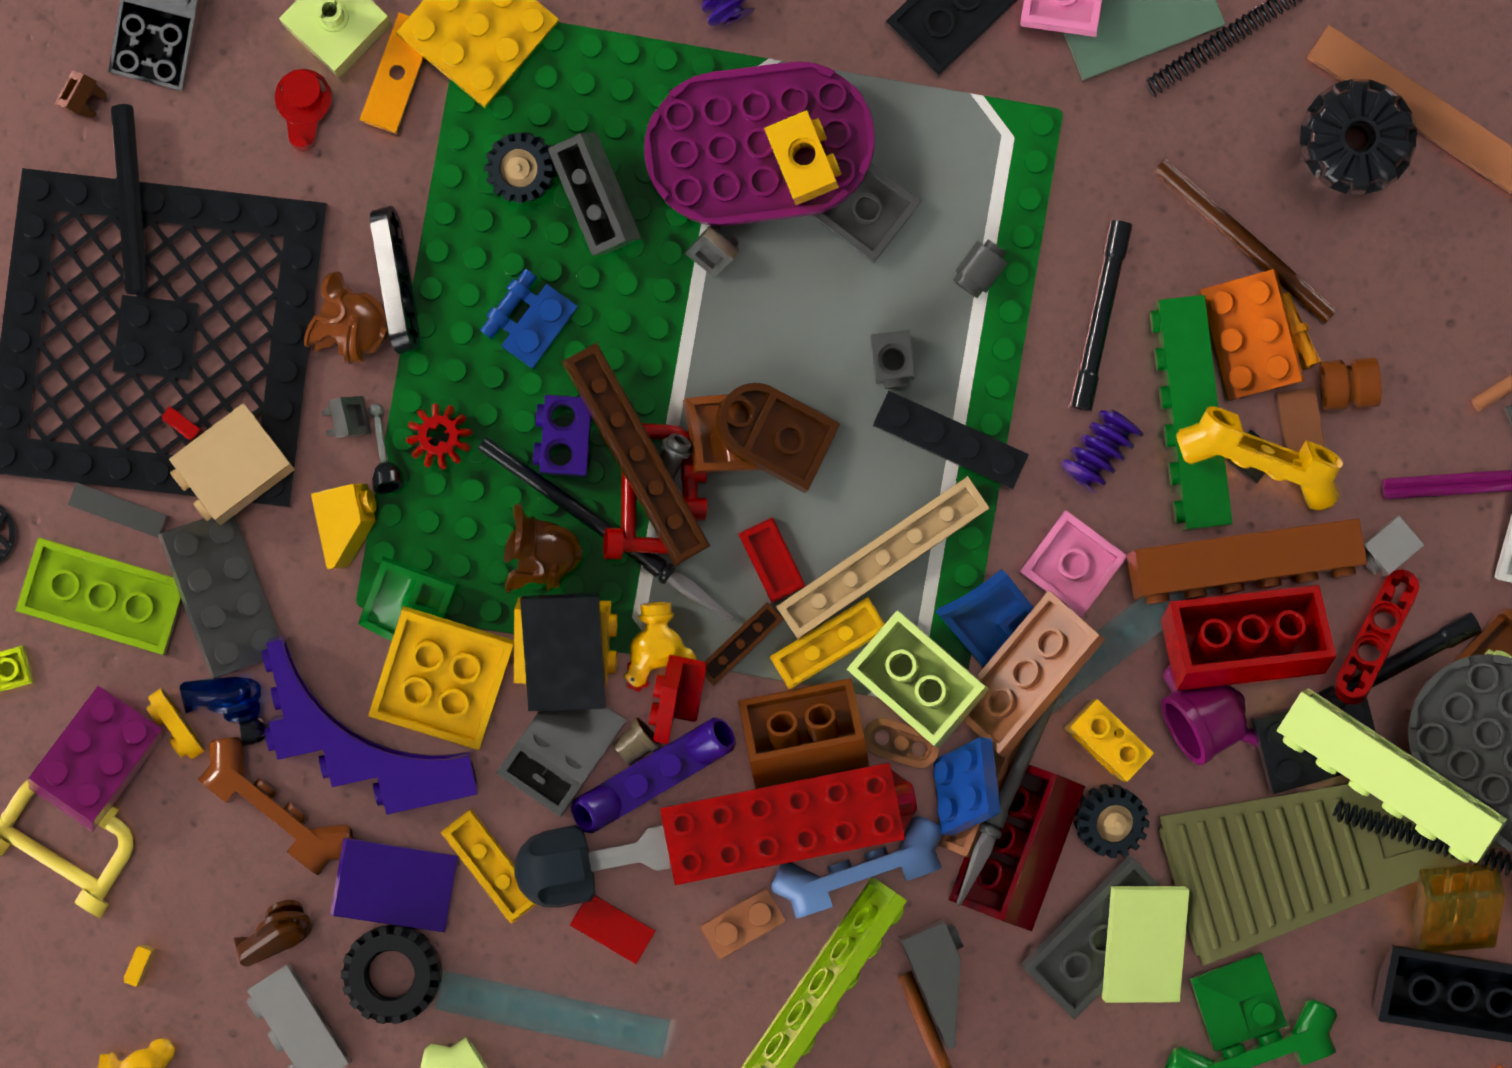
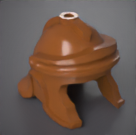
[304,271,389,364]

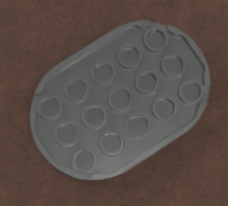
[1408,654,1512,853]

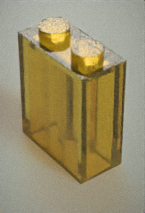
[1411,863,1505,952]

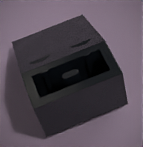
[108,0,207,91]

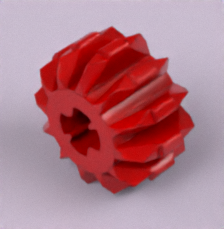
[406,403,472,470]

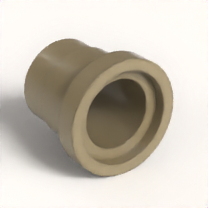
[613,717,661,765]

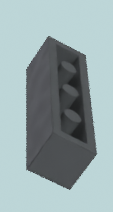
[68,482,170,538]

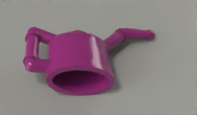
[1161,665,1258,765]

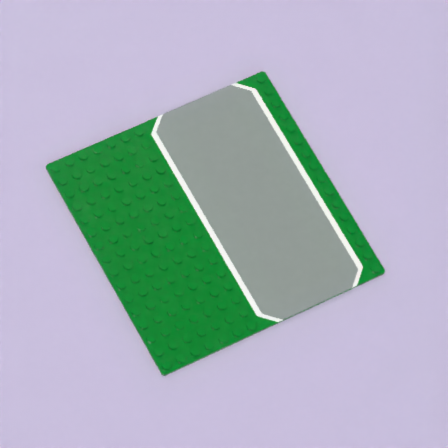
[356,22,1063,697]

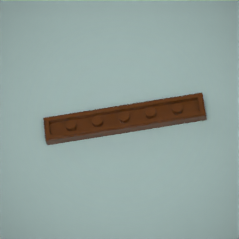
[561,343,710,566]

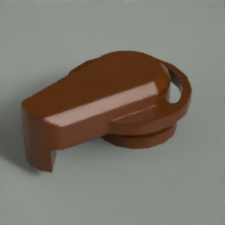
[234,900,312,967]

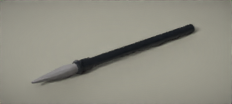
[478,437,734,621]

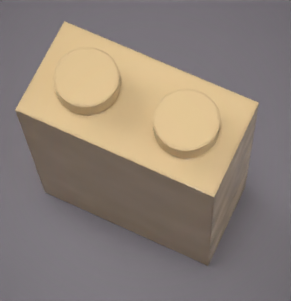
[169,403,295,525]

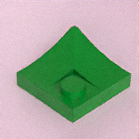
[358,556,456,641]
[1190,952,1288,1052]

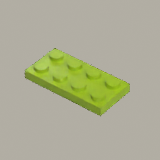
[15,537,182,655]

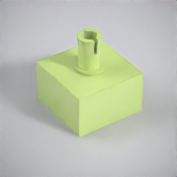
[279,0,392,79]

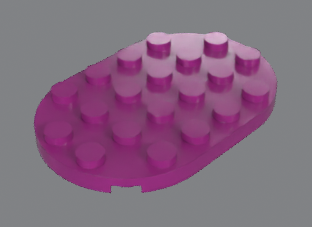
[644,61,875,226]

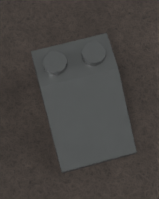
[899,919,964,1050]

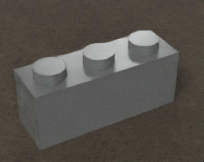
[548,132,641,256]

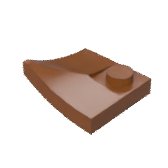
[683,394,762,473]

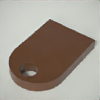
[716,383,840,493]

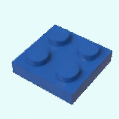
[933,737,1001,836]

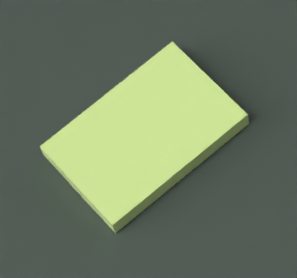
[1102,886,1189,1003]

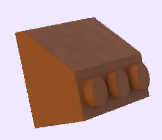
[738,678,869,789]

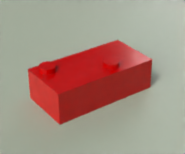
[1161,585,1336,691]

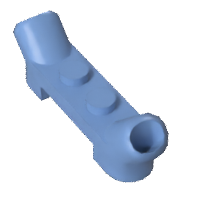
[771,816,943,919]

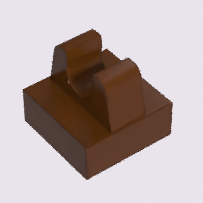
[54,71,106,118]

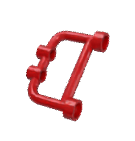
[603,423,707,559]

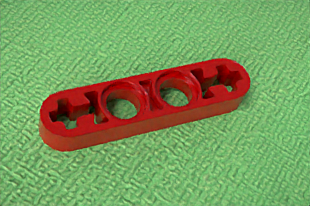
[1334,569,1420,705]

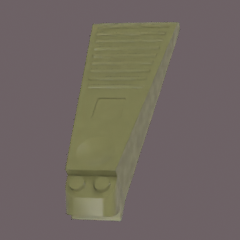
[1159,783,1502,966]

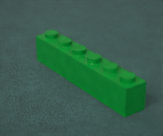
[1150,295,1233,532]

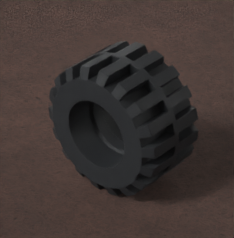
[341,925,442,1024]

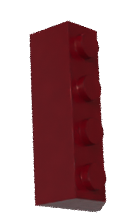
[949,760,1086,932]

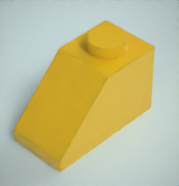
[311,484,376,569]

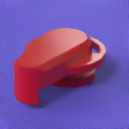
[274,69,332,151]

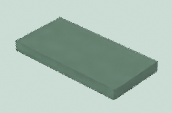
[1063,0,1226,82]

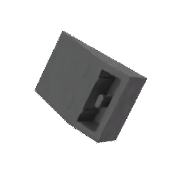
[496,706,627,817]

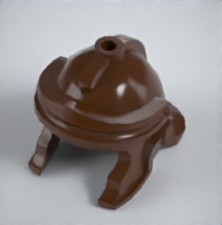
[504,503,582,593]

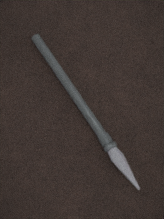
[957,694,1060,906]

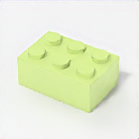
[846,610,990,748]

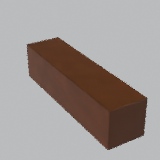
[705,602,784,686]

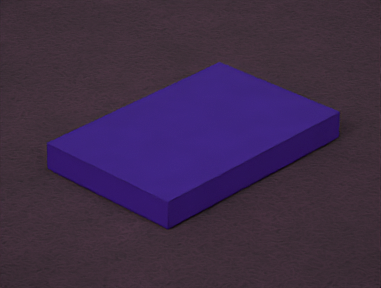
[330,838,458,933]

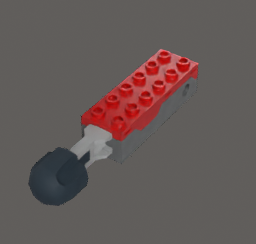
[514,763,917,907]

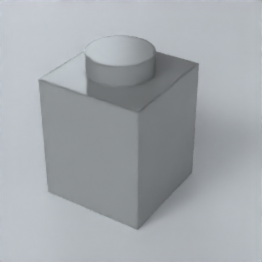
[1364,515,1424,576]

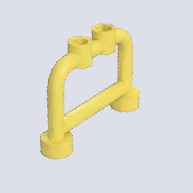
[0,780,134,918]

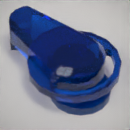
[179,676,262,723]

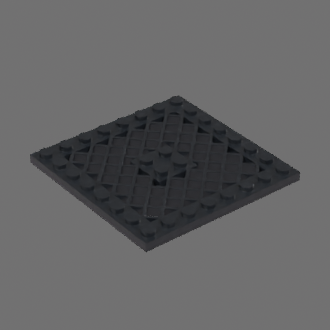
[0,168,328,508]

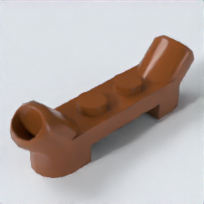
[198,737,353,875]

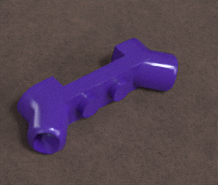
[571,717,736,833]

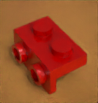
[648,655,707,744]

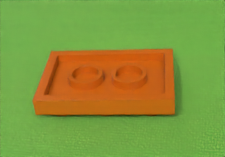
[1200,269,1305,401]

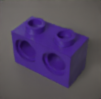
[533,395,592,478]

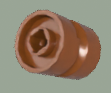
[1319,357,1382,411]

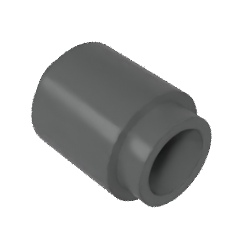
[953,239,1008,298]

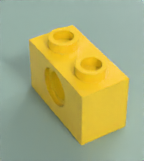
[764,110,842,205]

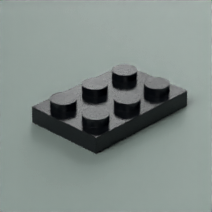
[1251,689,1376,794]

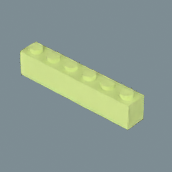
[1276,688,1508,864]

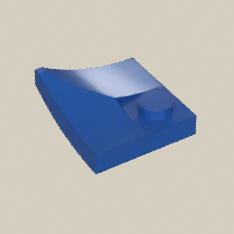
[935,569,1034,668]

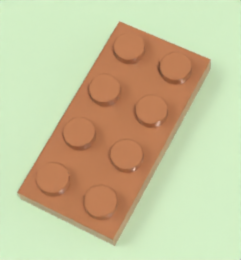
[963,590,1106,758]

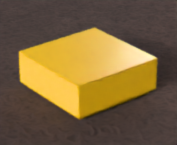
[123,944,157,987]

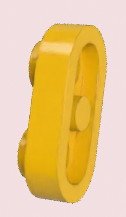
[146,688,205,760]

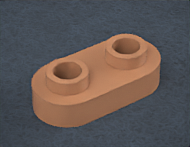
[864,718,939,768]

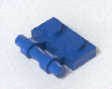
[480,269,578,369]

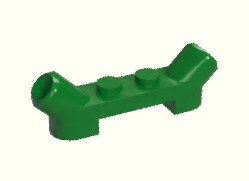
[1165,999,1338,1068]

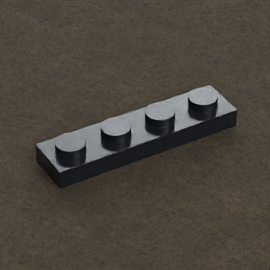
[873,391,1029,490]

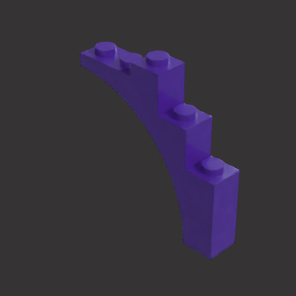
[262,635,479,815]

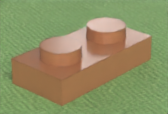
[700,887,786,960]

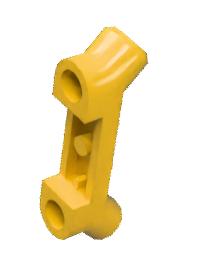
[1176,406,1343,511]

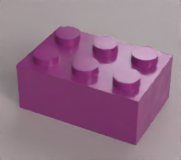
[28,685,162,832]

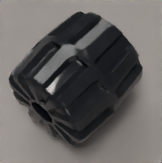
[1300,79,1417,195]

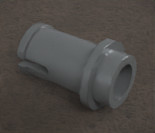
[660,433,692,480]

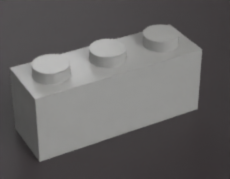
[247,963,352,1068]

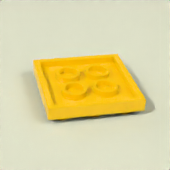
[396,0,559,108]
[368,606,514,750]

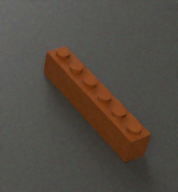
[1126,518,1367,605]

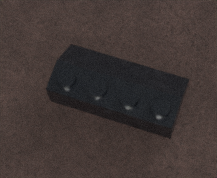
[1373,945,1512,1042]

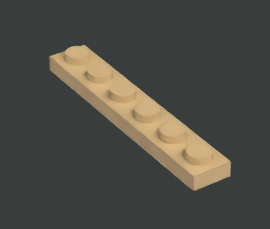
[776,476,989,639]

